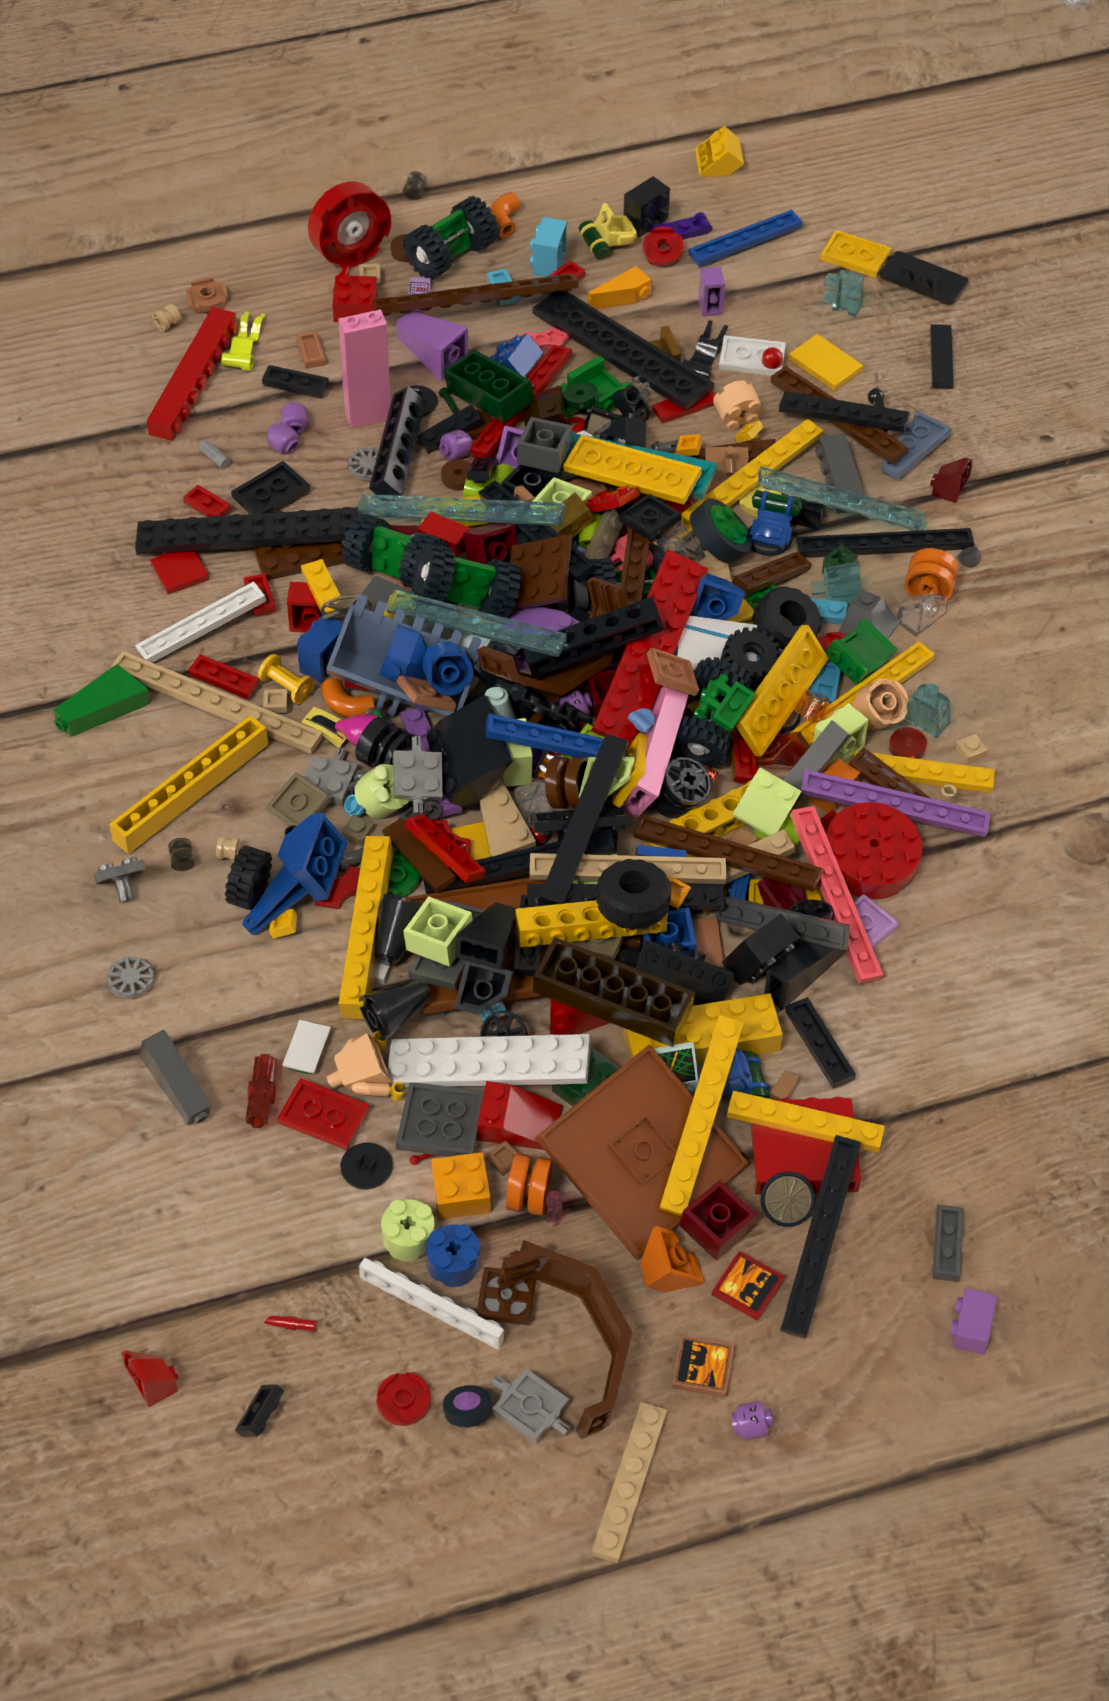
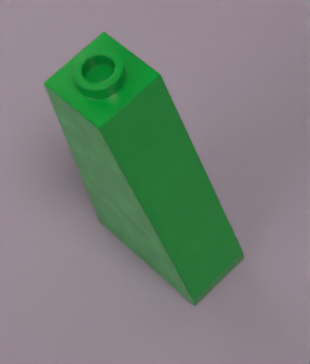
[53,664,150,737]

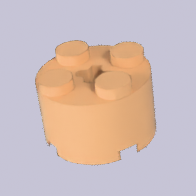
[713,380,763,431]
[853,679,909,730]

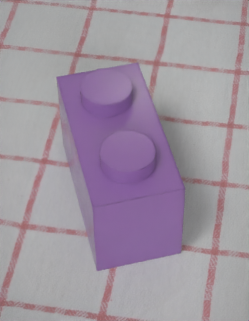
[698,267,725,317]
[949,1288,997,1355]

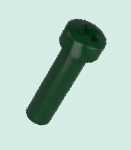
[438,387,459,414]

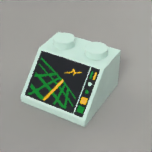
[653,1042,699,1095]

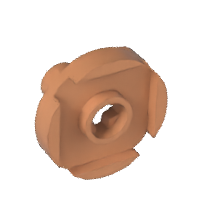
[186,277,228,314]

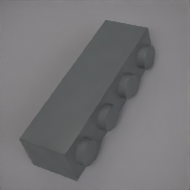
[816,434,865,514]

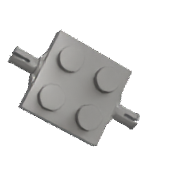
[393,736,443,816]
[304,748,359,805]
[490,1369,572,1444]

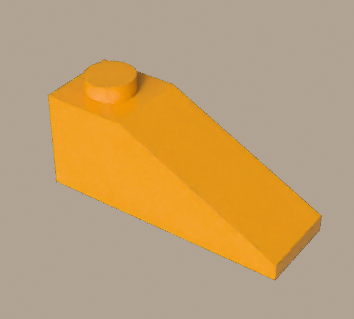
[588,266,652,309]

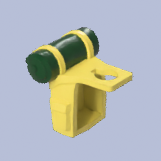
[579,203,637,259]

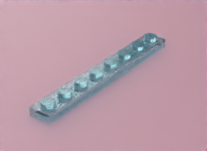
[758,466,926,531]
[386,590,567,657]

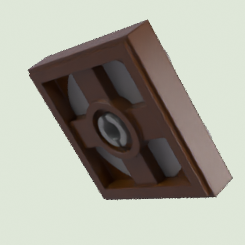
[476,1267,536,1326]

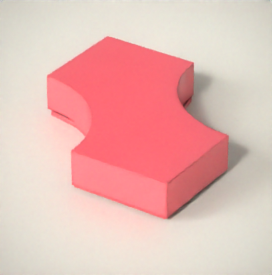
[521,327,570,351]

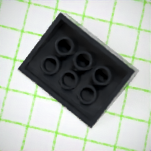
[426,695,513,810]

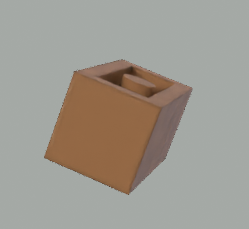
[769,1070,799,1100]

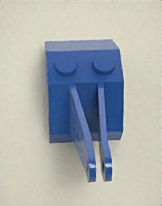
[242,813,348,935]

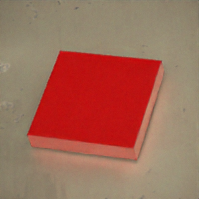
[150,551,209,594]

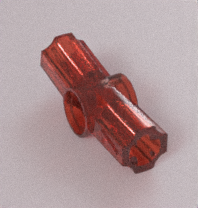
[246,1054,277,1128]

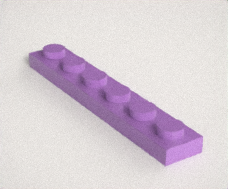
[400,708,462,818]

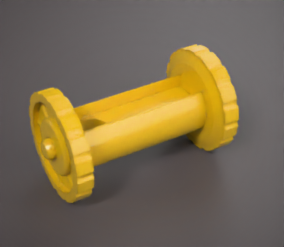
[258,654,315,704]

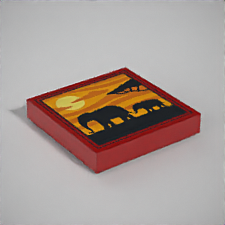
[712,1251,785,1321]

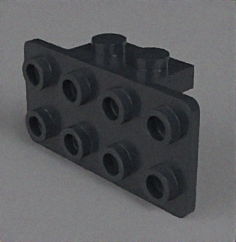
[880,251,969,305]
[463,635,528,707]
[634,941,734,1006]

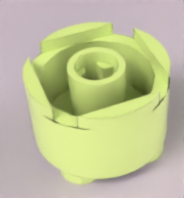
[355,764,409,818]
[381,1199,435,1261]

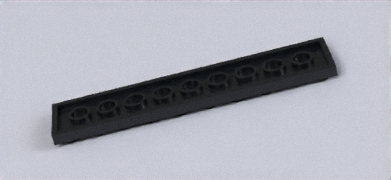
[532,291,714,410]
[135,507,358,555]

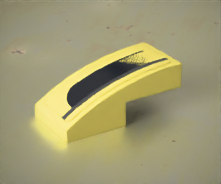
[301,707,347,748]

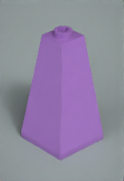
[396,311,468,382]

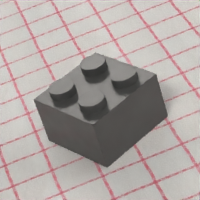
[517,417,573,473]

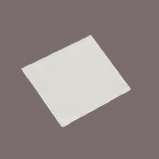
[677,616,757,670]

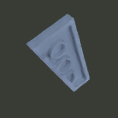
[881,411,951,480]

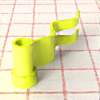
[221,311,266,371]

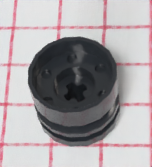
[355,717,415,768]
[651,757,711,819]

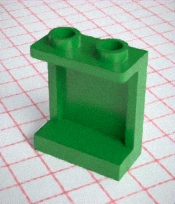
[567,355,632,413]
[825,618,898,685]

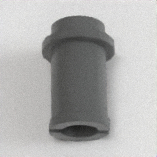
[651,440,678,454]
[339,848,364,871]

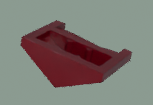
[757,877,808,910]

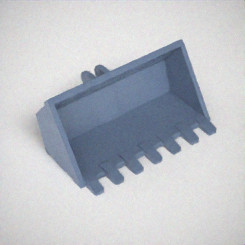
[326,594,481,718]

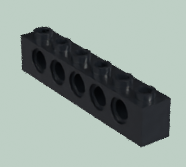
[369,386,426,503]
[522,596,665,678]

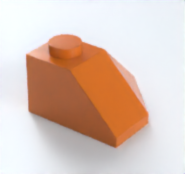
[640,1226,704,1292]

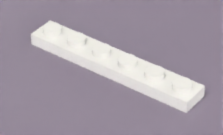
[135,582,266,663]
[359,1258,504,1350]

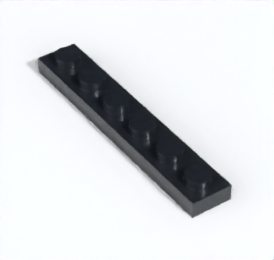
[779,391,909,433]

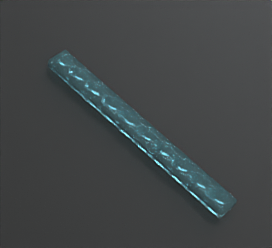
[357,494,566,525]

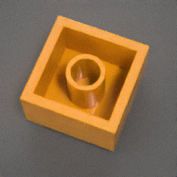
[431,1152,491,1220]

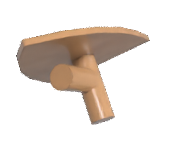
[705,446,748,483]

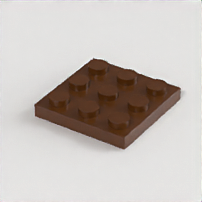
[510,535,572,611]

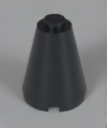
[374,894,422,966]
[359,980,431,1041]

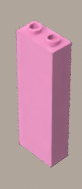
[338,310,391,428]
[616,686,689,819]

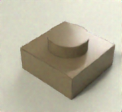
[586,413,612,440]
[341,815,374,846]

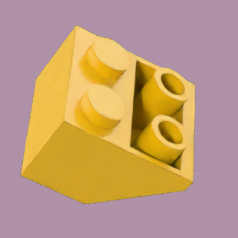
[695,126,744,177]

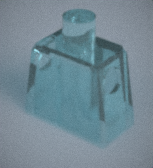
[811,561,862,606]
[903,683,950,738]

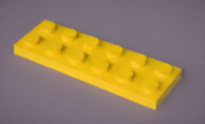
[563,435,702,504]
[735,625,829,756]

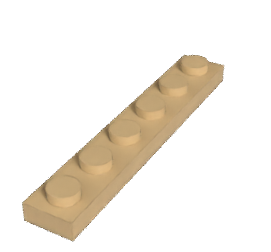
[591,1402,667,1564]

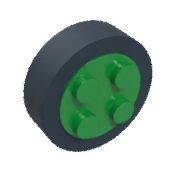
[690,498,752,564]

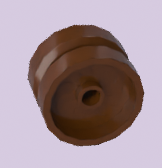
[545,757,589,809]

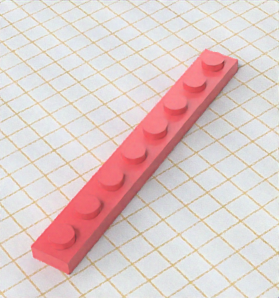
[790,806,883,984]

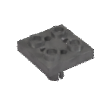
[94,857,146,902]

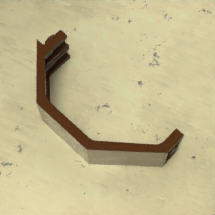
[477,577,635,696]
[497,1240,632,1439]

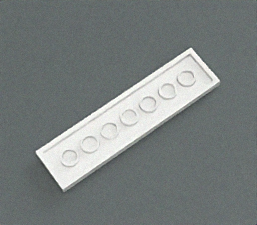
[387,1034,591,1088]

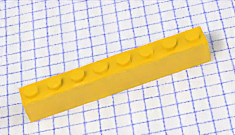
[109,715,268,854]
[338,836,394,1019]

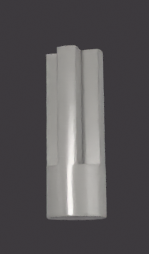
[198,439,231,469]

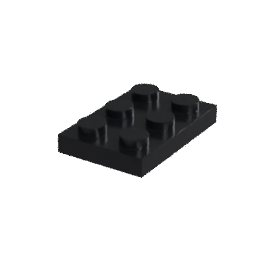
[231,461,310,514]

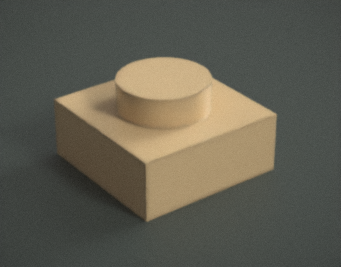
[359,264,381,284]
[263,689,288,713]
[955,734,988,763]

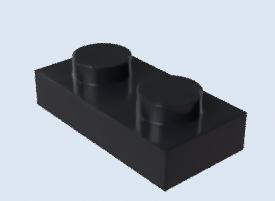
[235,1384,284,1437]

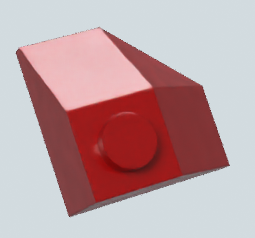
[121,1350,179,1407]

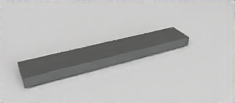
[715,896,850,950]

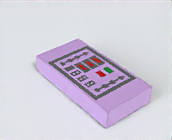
[408,277,431,312]

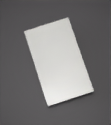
[282,1020,331,1074]

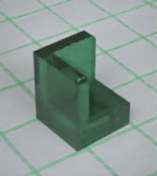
[822,544,858,584]

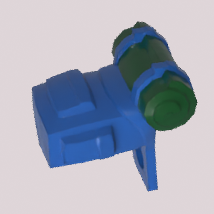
[750,490,803,550]
[721,1049,770,1099]

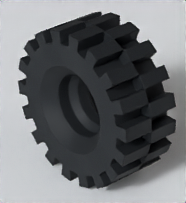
[720,627,782,688]
[225,845,272,911]

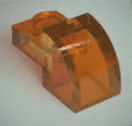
[794,688,829,723]

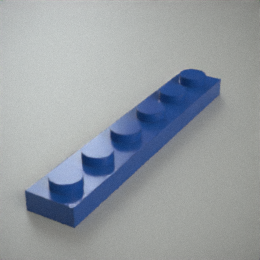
[688,209,803,267]
[486,714,626,757]

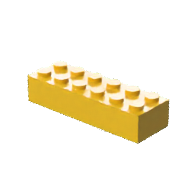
[623,993,783,1065]

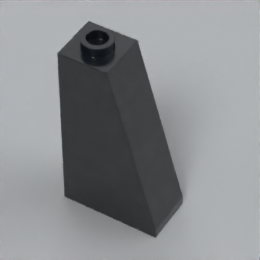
[455,902,517,970]
[764,942,842,1011]

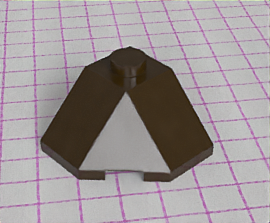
[523,386,568,428]

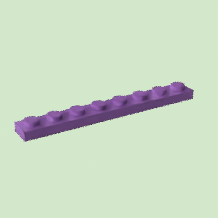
[800,769,991,837]

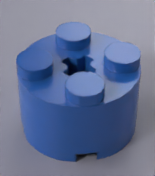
[422,642,473,695]
[426,1224,480,1287]

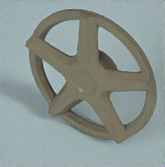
[321,595,373,620]

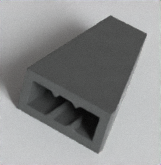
[140,1029,211,1125]

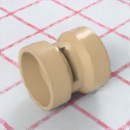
[152,303,181,332]

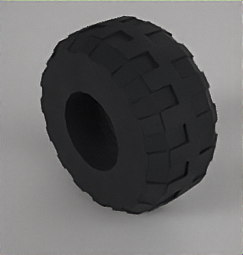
[752,586,821,650]
[596,859,671,930]

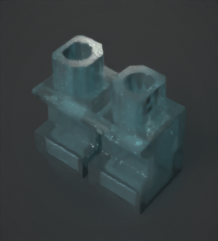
[823,270,864,317]

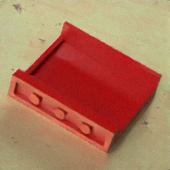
[750,1097,861,1195]

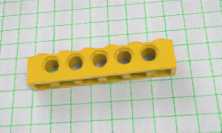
[644,780,752,848]
[515,900,668,947]

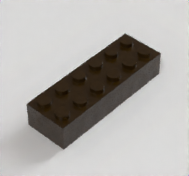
[533,937,695,1047]

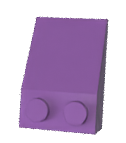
[496,606,580,643]

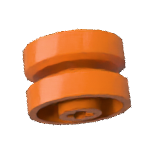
[904,548,959,605]
[506,1153,553,1216]

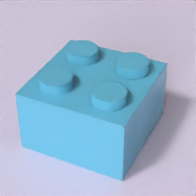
[530,217,567,277]

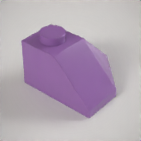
[497,426,524,469]

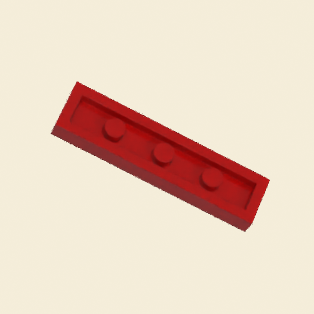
[404,814,486,883]

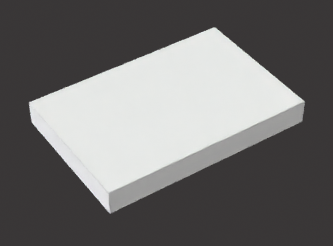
[719,335,786,376]

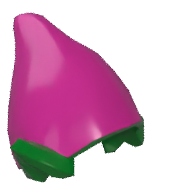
[335,710,383,746]

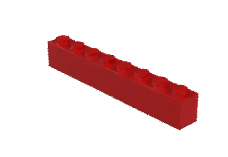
[147,307,238,441]

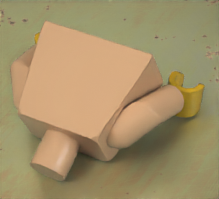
[327,1031,405,1101]

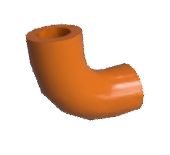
[490,192,520,238]
[320,678,374,718]

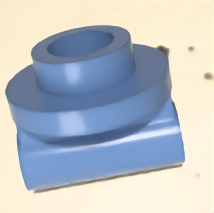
[627,708,655,733]

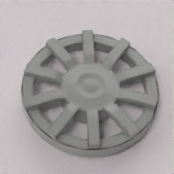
[348,447,379,481]
[107,956,154,998]

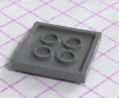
[396,1082,484,1157]

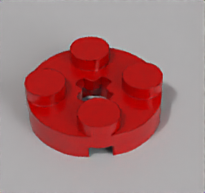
[643,226,684,266]

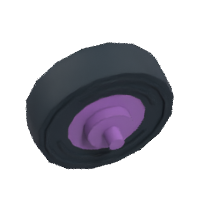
[443,1385,493,1428]

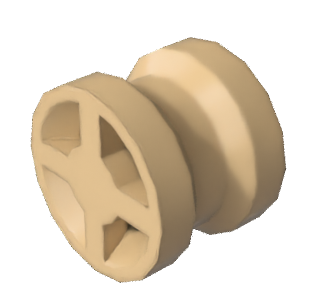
[216,836,240,861]

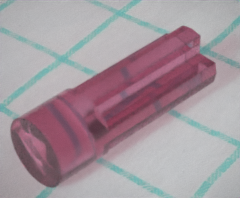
[546,1191,562,1226]

